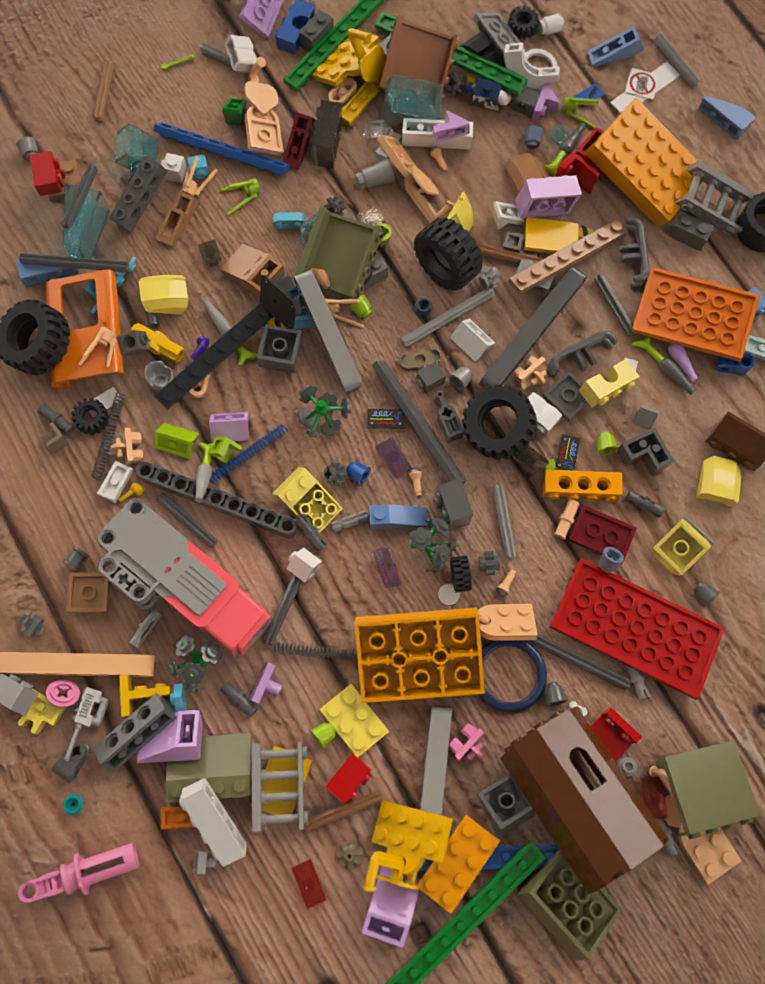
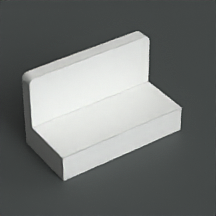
[450,319,495,361]

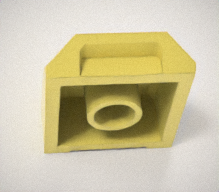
[447,192,475,232]
[139,275,189,315]
[696,456,741,507]
[652,519,711,576]

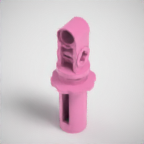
[18,843,140,903]

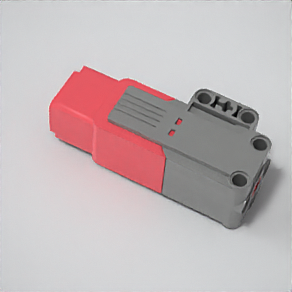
[98,499,272,657]

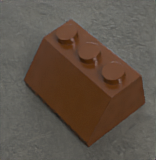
[705,411,765,471]

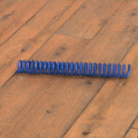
[210,424,288,484]

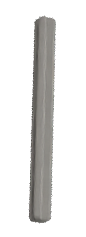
[401,287,495,347]

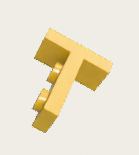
[119,675,173,718]

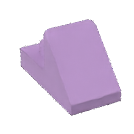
[532,83,559,123]
[432,111,469,143]

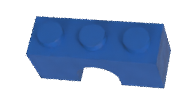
[275,0,316,55]

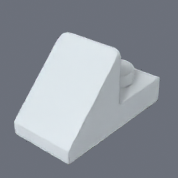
[493,201,525,230]

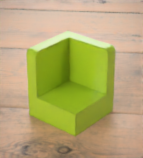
[208,436,242,463]

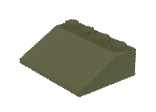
[166,733,252,803]
[517,850,622,961]

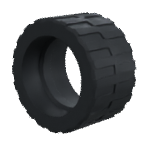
[736,192,765,253]

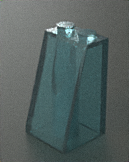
[62,184,110,258]

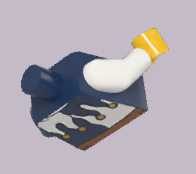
[465,75,514,113]

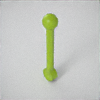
[161,54,195,71]

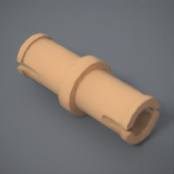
[554,499,579,539]

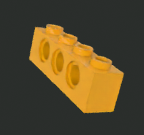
[542,470,623,502]

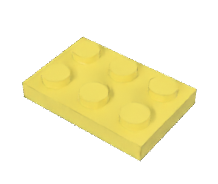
[319,684,389,758]

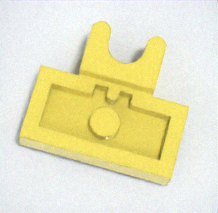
[18,689,65,735]

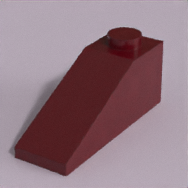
[283,112,317,170]

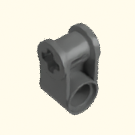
[52,742,91,783]

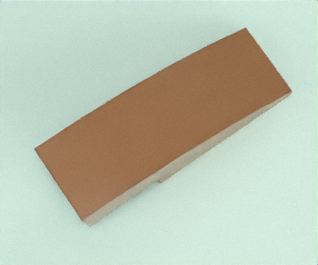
[155,191,199,246]

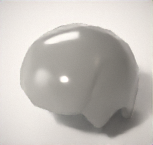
[144,361,174,391]

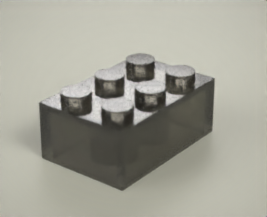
[309,100,343,169]

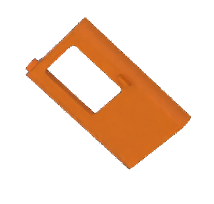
[45,270,124,389]

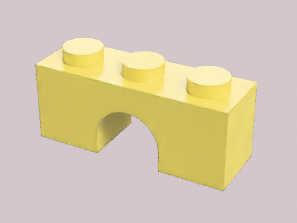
[578,359,639,408]

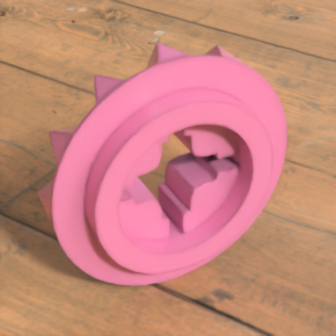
[46,679,80,709]

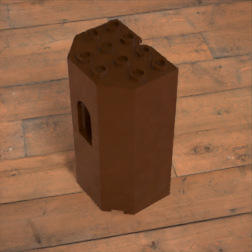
[500,706,669,894]

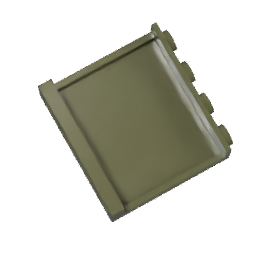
[295,207,384,299]
[655,740,760,839]

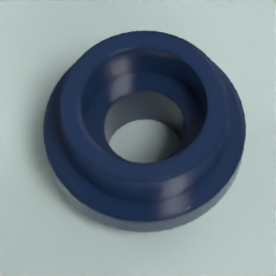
[414,298,433,316]

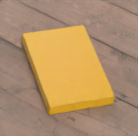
[524,217,579,254]
[251,746,313,815]

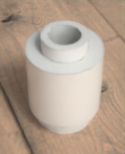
[538,14,564,35]

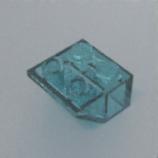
[114,123,158,170]

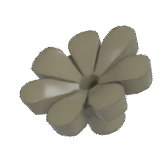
[336,840,364,869]

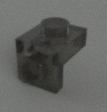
[198,239,222,268]

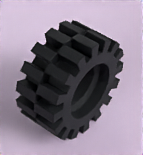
[508,6,539,40]
[71,398,109,435]
[450,555,472,593]

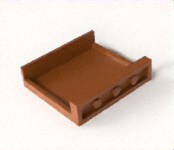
[377,15,458,108]

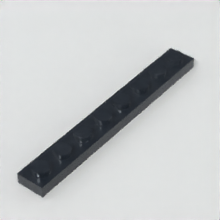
[154,303,274,411]

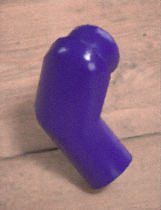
[191,336,210,360]

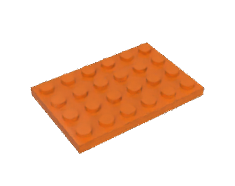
[631,267,760,362]

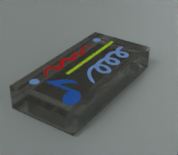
[367,409,405,429]
[555,434,581,471]

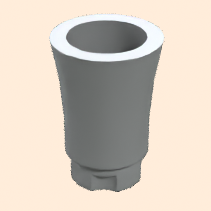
[355,158,395,190]

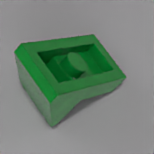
[222,98,247,126]

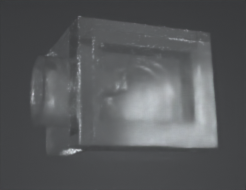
[363,120,393,140]
[357,207,385,226]

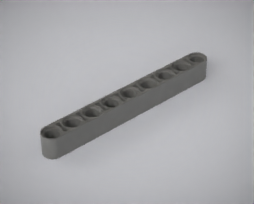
[479,266,588,388]
[136,462,297,538]

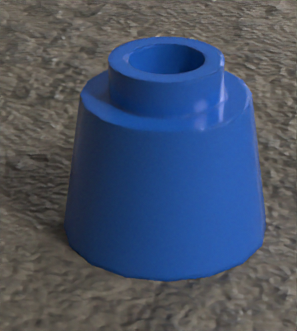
[346,461,371,486]

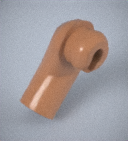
[310,268,330,289]

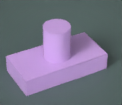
[249,662,282,704]

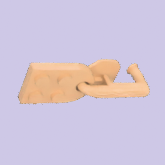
[244,57,283,156]
[377,134,455,223]
[478,604,538,641]
[649,766,741,885]

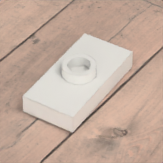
[97,461,134,503]

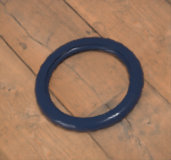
[478,640,547,713]

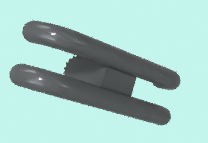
[619,217,650,289]
[548,331,618,377]

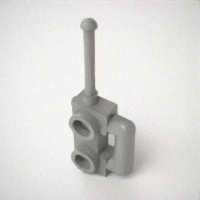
[64,687,109,761]

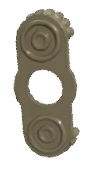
[398,348,442,370]

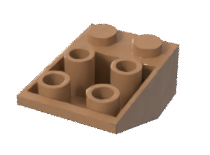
[220,244,285,299]

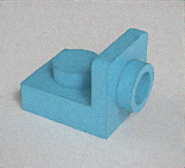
[188,154,209,179]
[168,683,187,713]

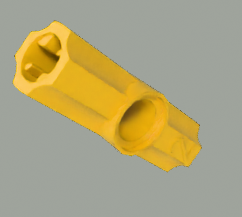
[131,323,185,363]

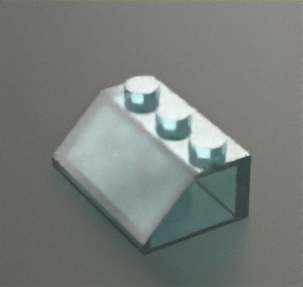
[386,75,443,120]

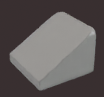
[633,405,659,429]

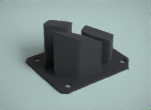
[461,21,505,68]
[260,275,302,330]

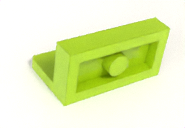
[153,423,199,459]

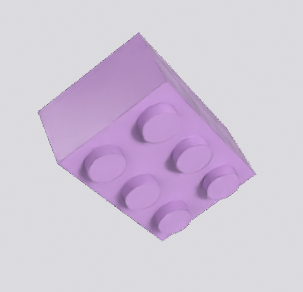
[515,175,582,218]

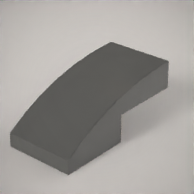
[502,231,539,257]

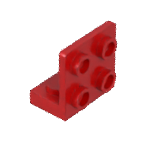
[555,152,599,195]
[591,707,642,762]

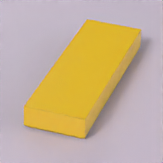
[337,81,381,127]

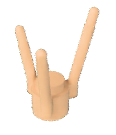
[181,156,218,197]
[325,298,364,328]
[78,327,117,367]

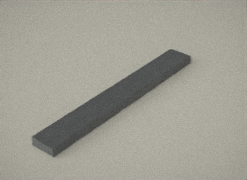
[372,361,467,484]

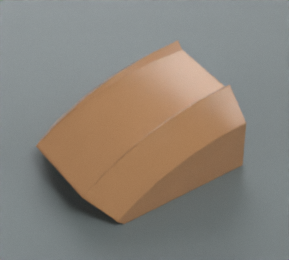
[504,153,549,198]

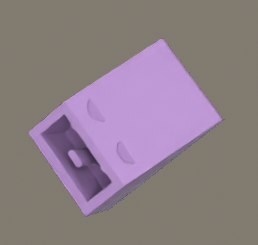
[137,710,203,763]
[361,866,420,948]

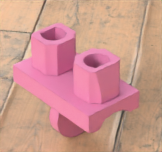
[448,723,484,761]

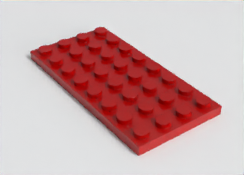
[549,558,725,700]

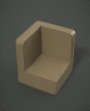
[41,422,69,454]

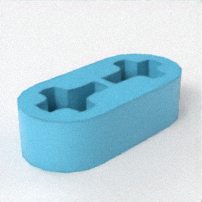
[272,212,306,229]

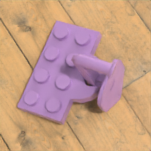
[227,0,283,39]

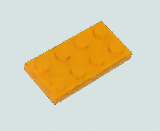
[417,814,500,913]

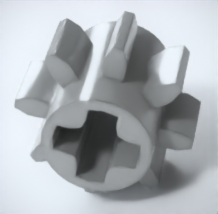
[479,266,501,289]

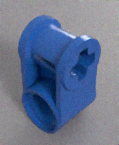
[716,353,755,375]

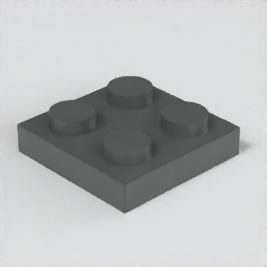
[542,370,588,422]

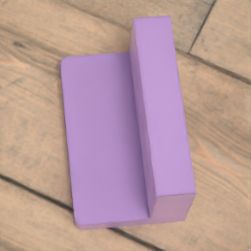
[209,412,250,442]

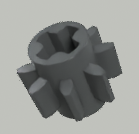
[446,73,466,96]
[323,195,347,216]
[323,462,347,486]
[479,551,500,576]
[19,613,45,637]

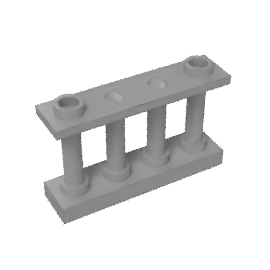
[675,160,755,235]
[252,742,308,832]

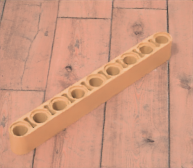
[0,652,155,677]

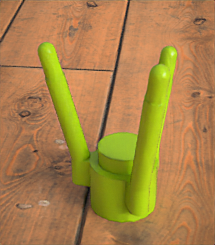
[563,96,600,129]
[220,178,260,216]

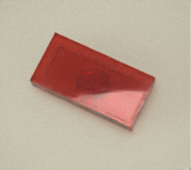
[641,776,668,819]
[291,859,327,909]

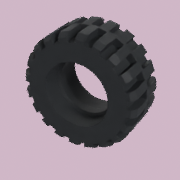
[414,218,483,291]
[0,299,70,375]
[462,384,537,460]

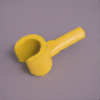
[118,483,145,503]

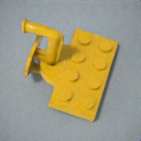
[312,28,386,87]
[363,800,453,892]

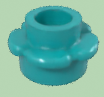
[63,794,84,815]

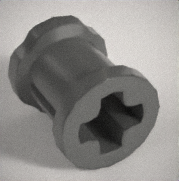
[63,546,89,572]

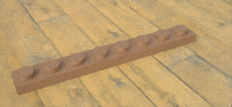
[508,219,628,295]

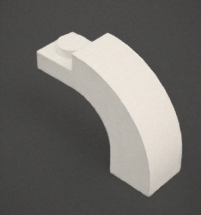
[504,43,560,89]

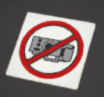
[625,68,660,99]

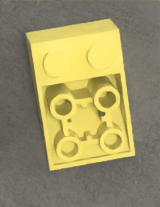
[272,467,343,533]

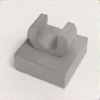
[193,850,216,874]

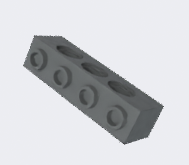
[109,155,167,233]
[93,693,177,773]

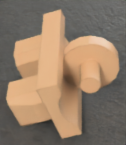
[514,356,547,391]
[110,428,143,467]

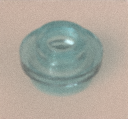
[551,125,568,143]

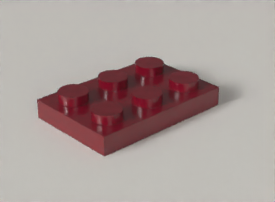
[568,505,637,564]

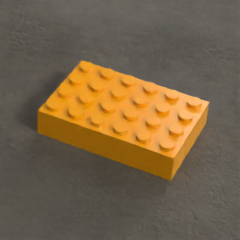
[585,98,703,228]
[354,607,485,703]

